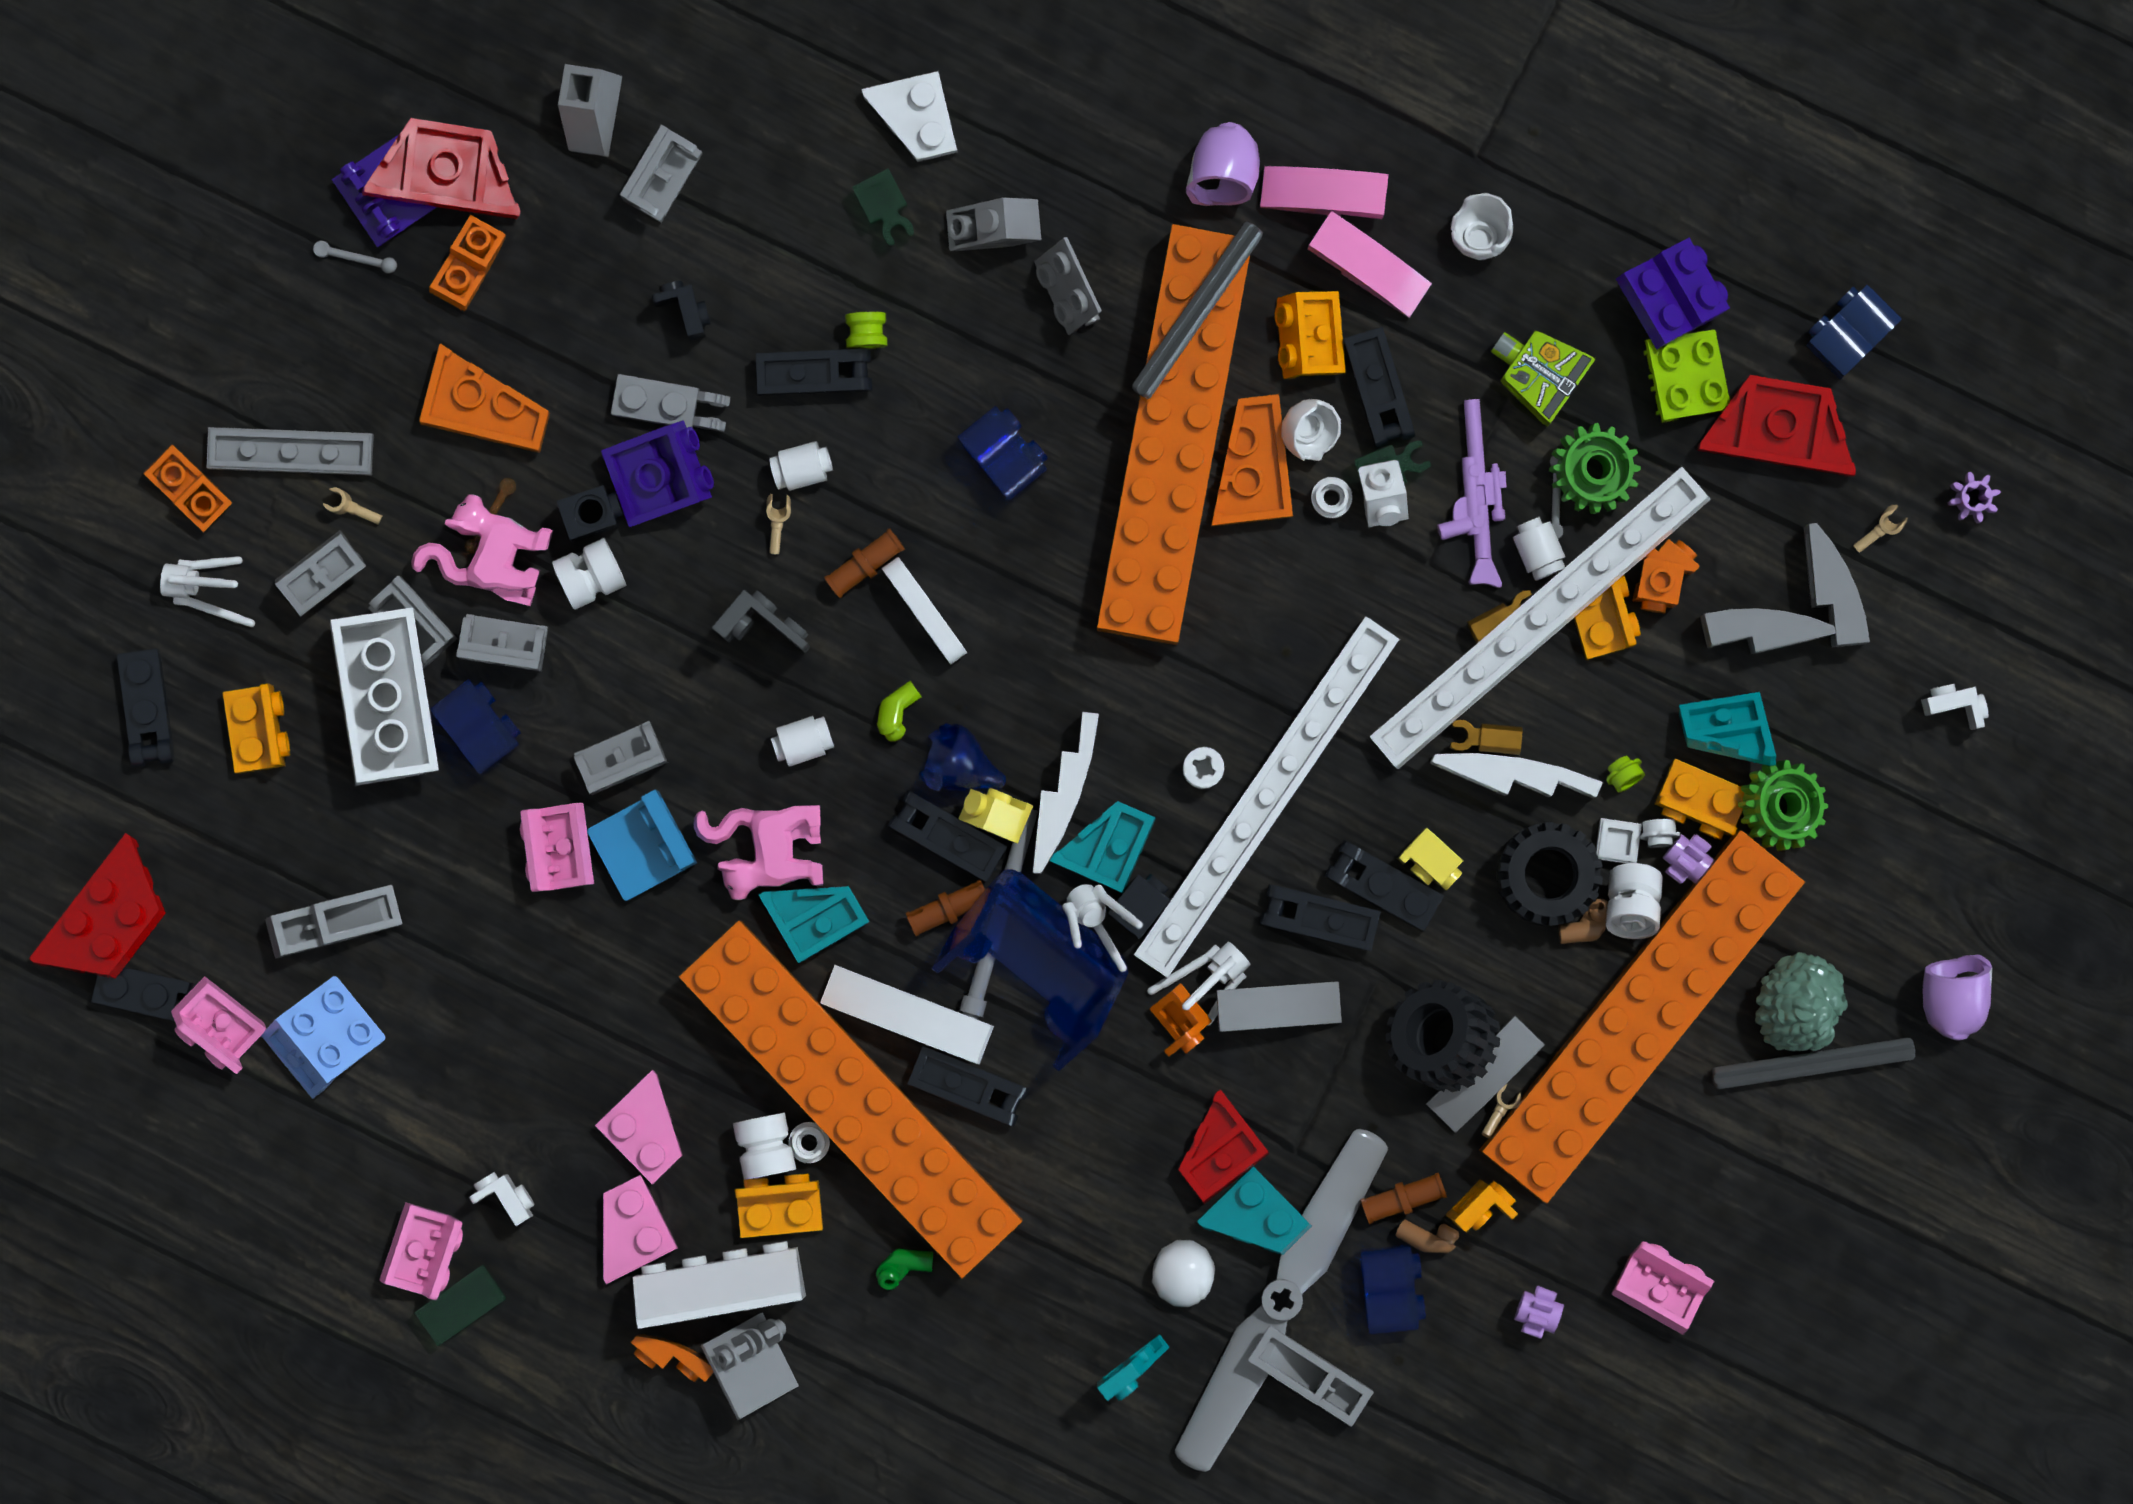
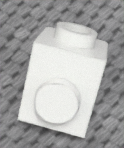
[1358,460,1409,527]
[1921,684,1989,730]
[469,1172,534,1226]

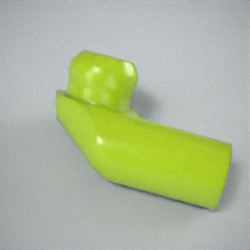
[877,681,921,741]

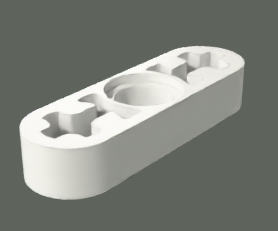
[881,557,967,665]

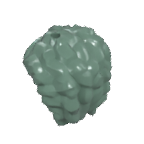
[1755,952,1848,1051]

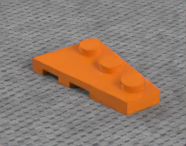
[419,344,550,453]
[1211,394,1293,527]

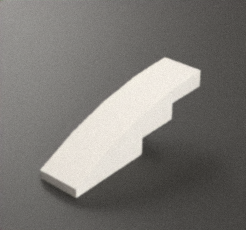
[1033,712,1099,874]
[1430,753,1603,799]
[820,965,994,1064]

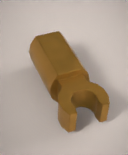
[1467,590,1532,643]
[1450,720,1523,755]

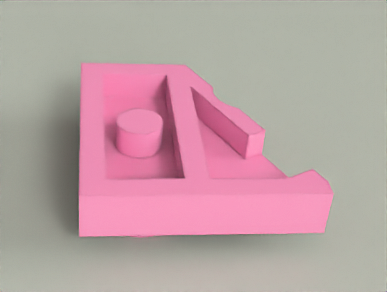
[595,1070,683,1184]
[603,1174,678,1284]

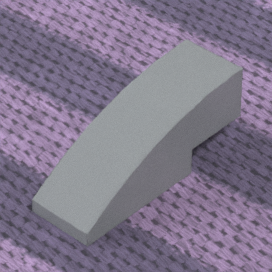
[1803,523,1870,647]
[1700,608,1836,655]
[265,885,402,959]
[1216,982,1342,1032]
[1426,1016,1545,1133]
[1247,1325,1374,1427]

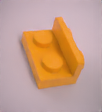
[1275,291,1346,379]
[1574,575,1641,660]
[223,683,290,774]
[1655,759,1744,840]
[735,1174,823,1238]
[1445,1180,1518,1232]

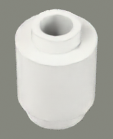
[770,441,833,491]
[1513,517,1565,581]
[771,716,834,767]

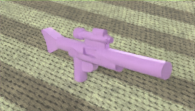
[1437,399,1507,588]

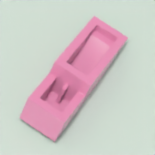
[1260,166,1389,219]
[1308,211,1432,318]

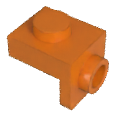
[1632,557,1685,613]
[1150,983,1212,1057]

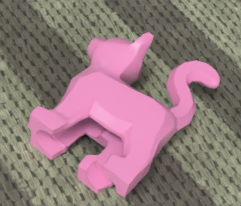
[411,494,553,607]
[694,805,823,900]

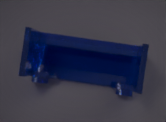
[932,869,1128,1071]

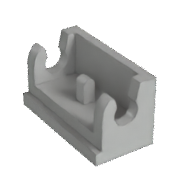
[620,124,703,223]
[275,530,366,616]
[368,576,458,669]
[456,614,548,671]
[574,721,668,795]

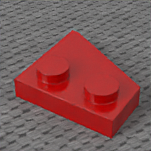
[1178,1089,1270,1204]

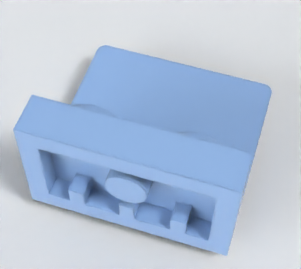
[261,976,385,1099]

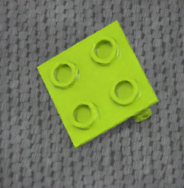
[1643,330,1730,423]

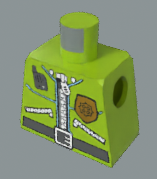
[1491,331,1595,427]

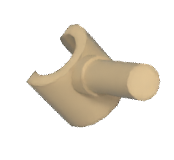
[323,487,382,525]
[766,494,791,554]
[1854,505,1908,553]
[1482,1084,1521,1138]

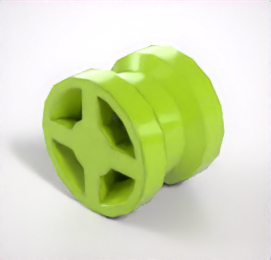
[845,312,888,349]

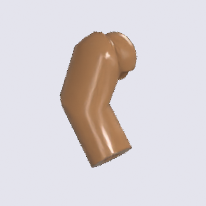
[1558,898,1608,944]
[1396,1219,1459,1253]

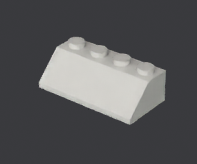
[330,607,439,786]
[633,1241,806,1329]

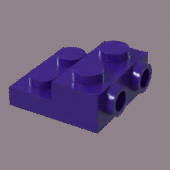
[1616,238,1730,350]
[601,420,714,527]

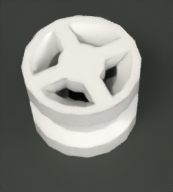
[1183,747,1224,789]

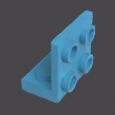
[587,789,697,901]

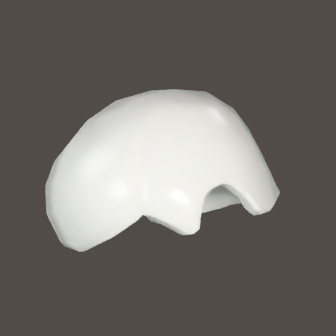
[1451,193,1513,260]
[1281,399,1341,461]
[1152,1240,1215,1307]

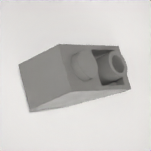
[558,64,622,157]
[946,198,1041,251]

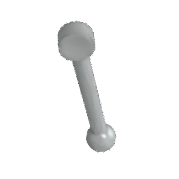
[313,241,397,273]
[1550,456,1564,539]

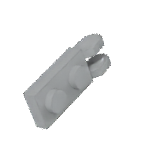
[611,374,730,432]

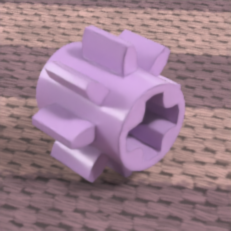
[1947,472,2001,523]
[1663,834,1714,884]
[1514,1286,1564,1339]

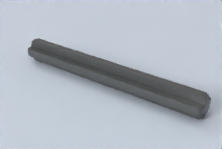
[1132,222,1263,399]
[1712,1038,1915,1089]

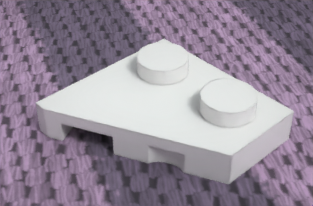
[862,71,957,162]

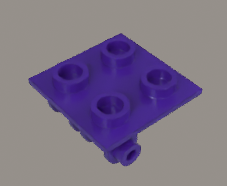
[332,135,437,247]

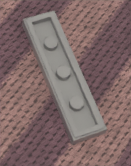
[206,427,374,475]

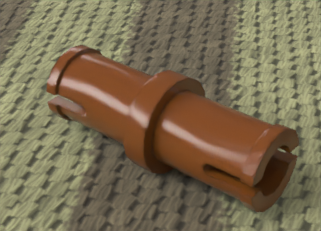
[824,528,905,598]
[905,879,991,937]
[1361,1172,1447,1224]

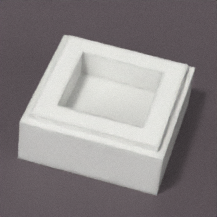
[1595,818,1642,864]

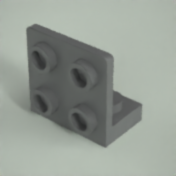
[712,590,810,653]

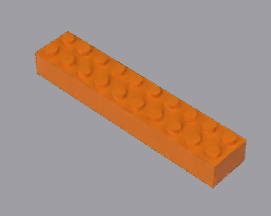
[1097,224,1250,645]
[1479,830,1805,1204]
[679,920,1023,1278]

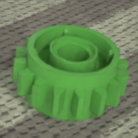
[1549,423,1641,514]
[1738,760,1828,851]

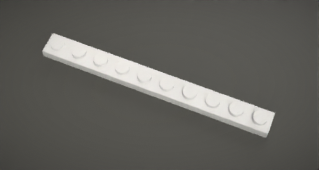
[1370,467,1711,769]
[1134,616,1399,978]

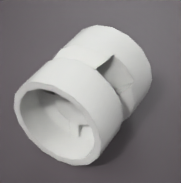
[552,538,627,610]
[1606,863,1663,939]
[733,1112,796,1180]

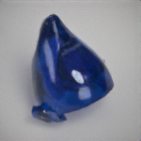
[919,723,1006,792]

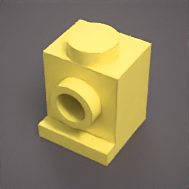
[959,788,1033,844]
[1397,828,1463,891]

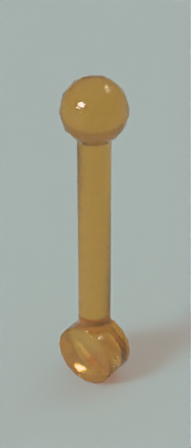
[464,478,516,554]

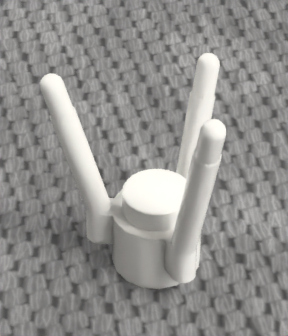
[160,556,255,627]
[1062,884,1143,972]
[1147,941,1251,1026]

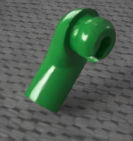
[876,1249,933,1290]

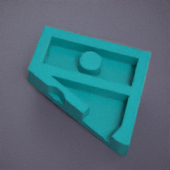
[1679,692,1776,766]
[1050,801,1156,893]
[759,886,870,963]
[1197,1166,1312,1255]
[1097,1334,1170,1401]

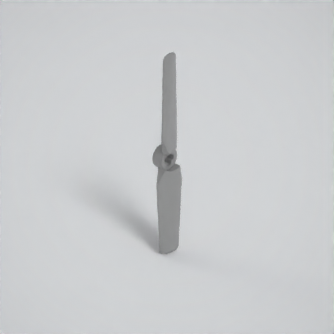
[1175,1129,1388,1472]

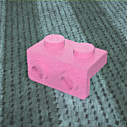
[520,803,594,892]
[171,976,267,1074]
[379,1202,463,1300]
[1611,1241,1714,1335]

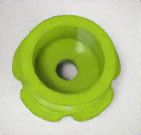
[1606,756,1645,792]

